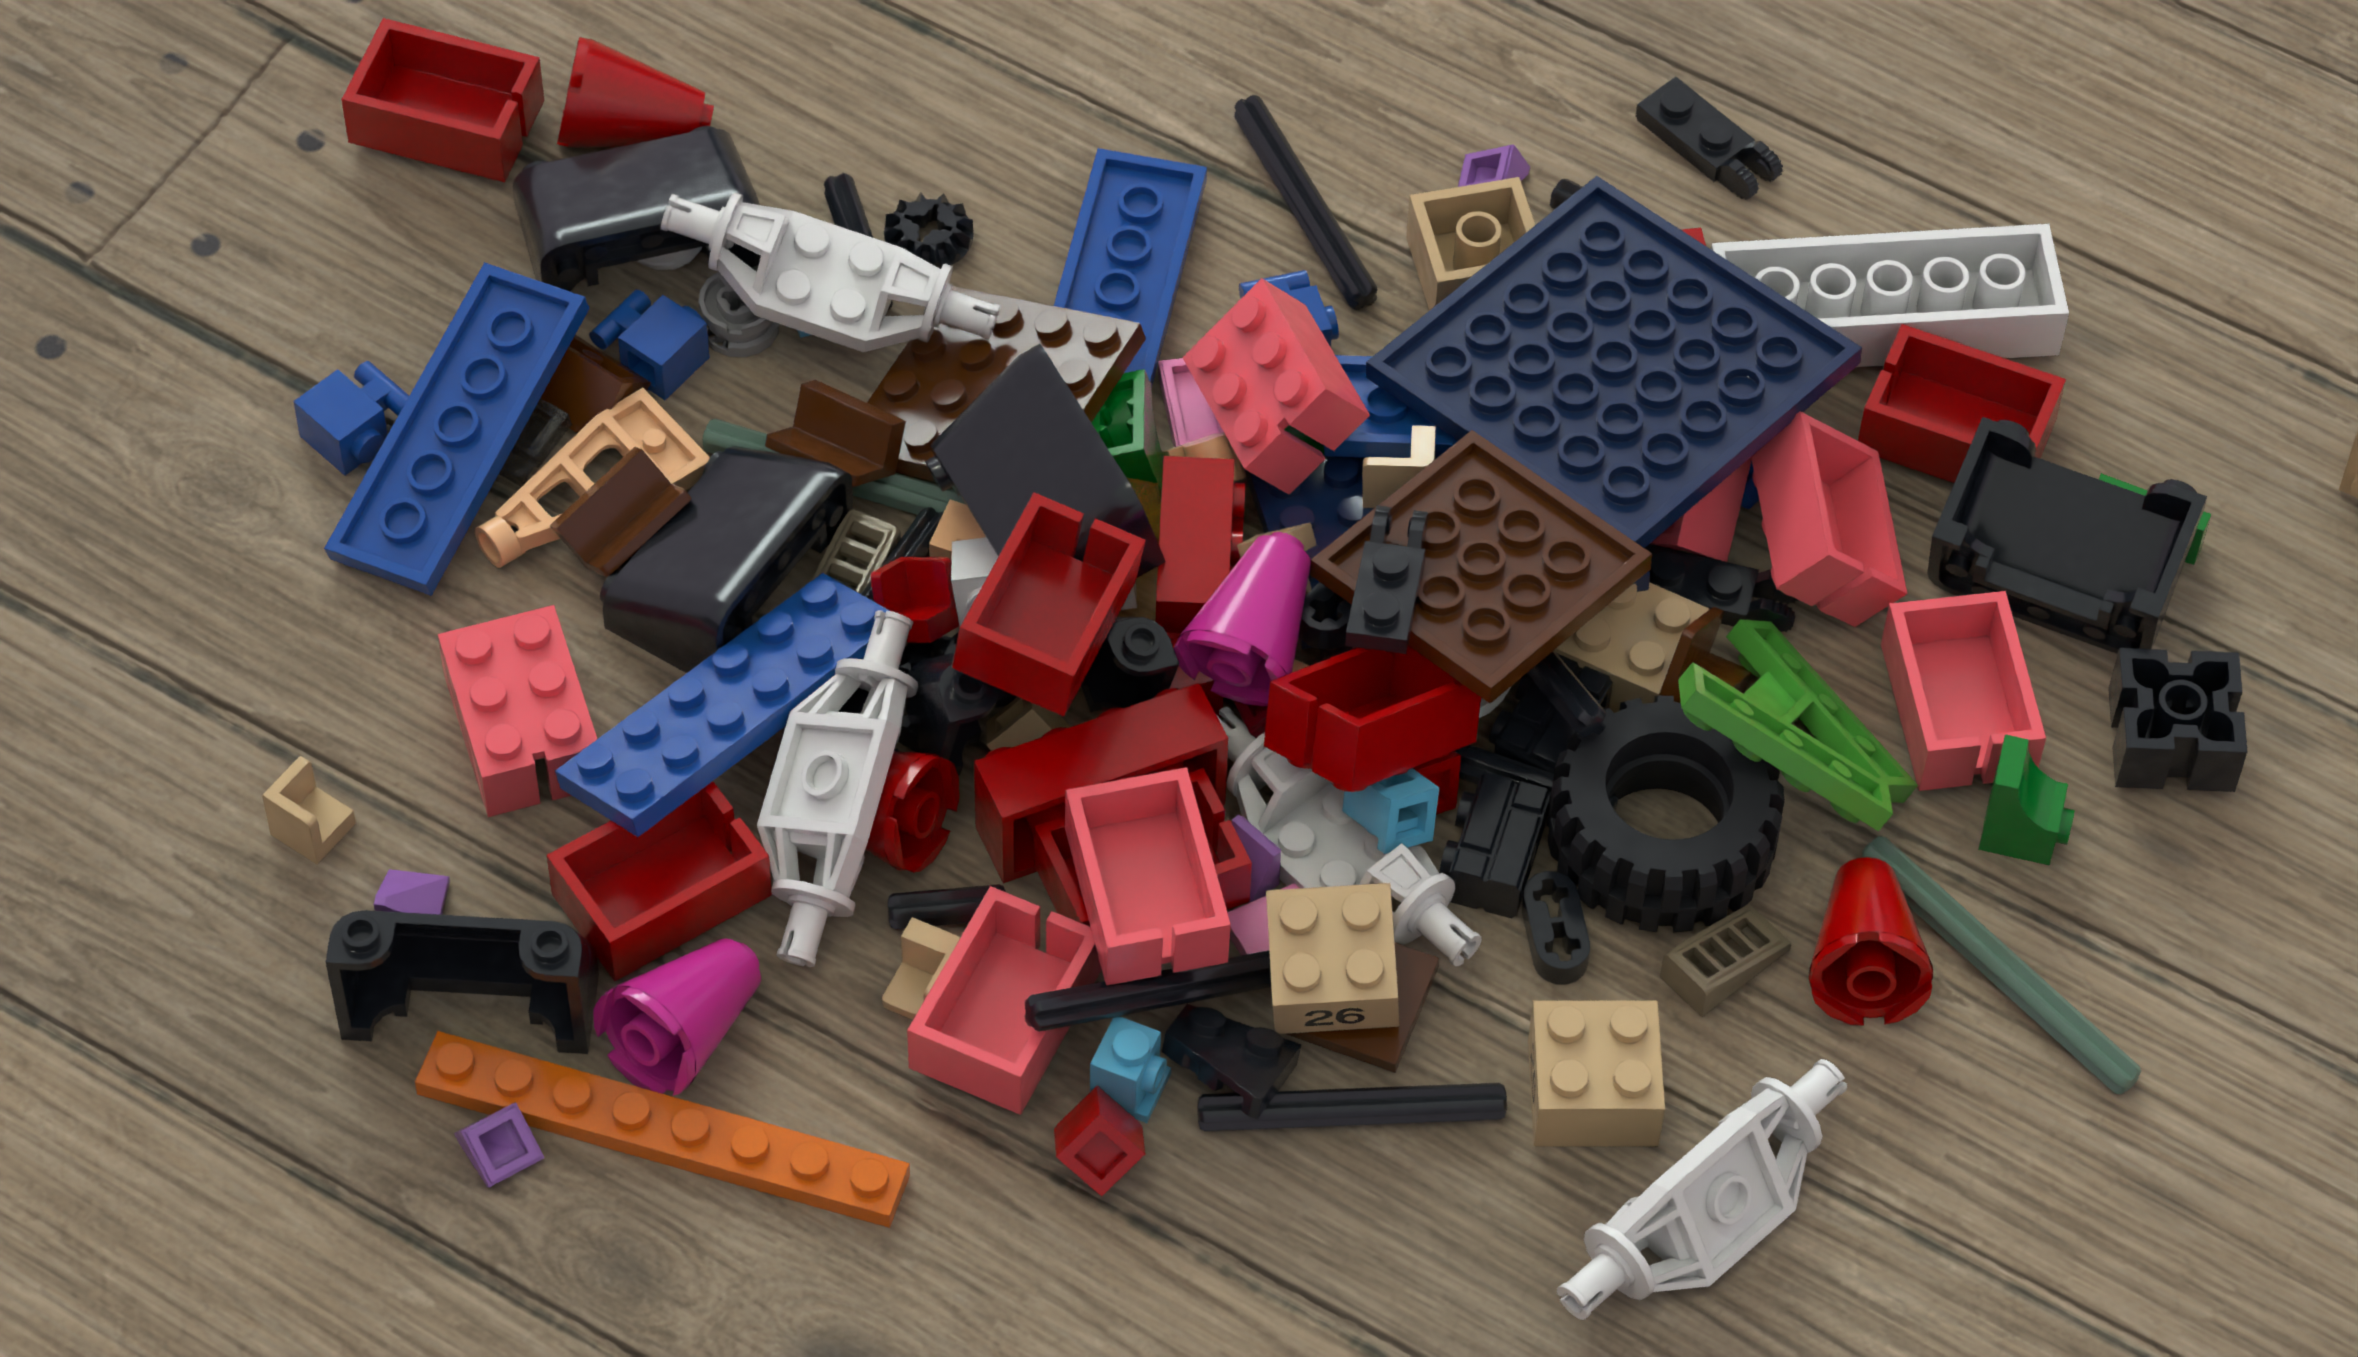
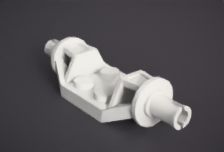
[661,192,1001,352]
[757,610,918,967]
[1216,707,1482,966]
[1557,1059,1847,1320]

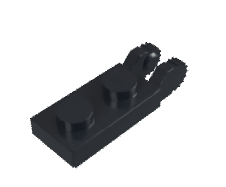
[1635,76,1783,200]
[1346,505,1428,654]
[1645,544,1799,632]

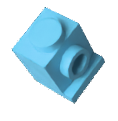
[1342,768,1439,854]
[1090,1016,1171,1123]

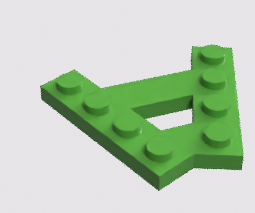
[1678,619,1918,831]

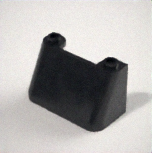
[513,126,761,292]
[925,343,1166,578]
[1927,417,2207,654]
[600,445,854,673]
[905,617,1179,776]
[325,910,599,1054]

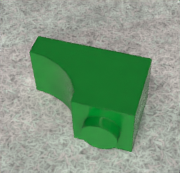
[1091,369,1164,503]
[1978,734,2075,865]

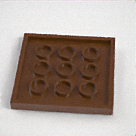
[867,286,1146,482]
[1310,430,1652,703]

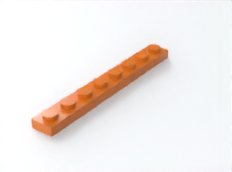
[415,1031,910,1228]

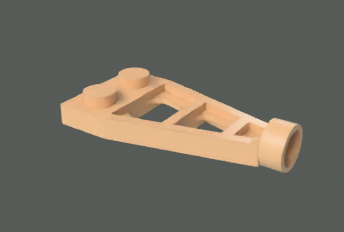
[475,388,710,568]

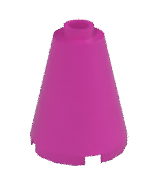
[1174,532,1311,706]
[593,938,761,1096]

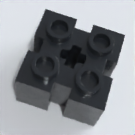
[2108,648,2248,792]

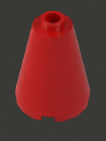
[557,37,714,148]
[865,751,959,873]
[1809,857,1933,1026]

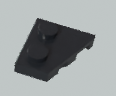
[1161,1004,1302,1120]

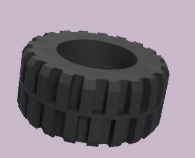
[1547,696,1785,933]

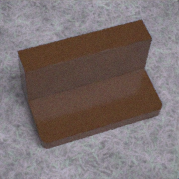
[536,335,651,433]
[765,380,906,487]
[549,447,692,577]
[1659,606,1752,703]

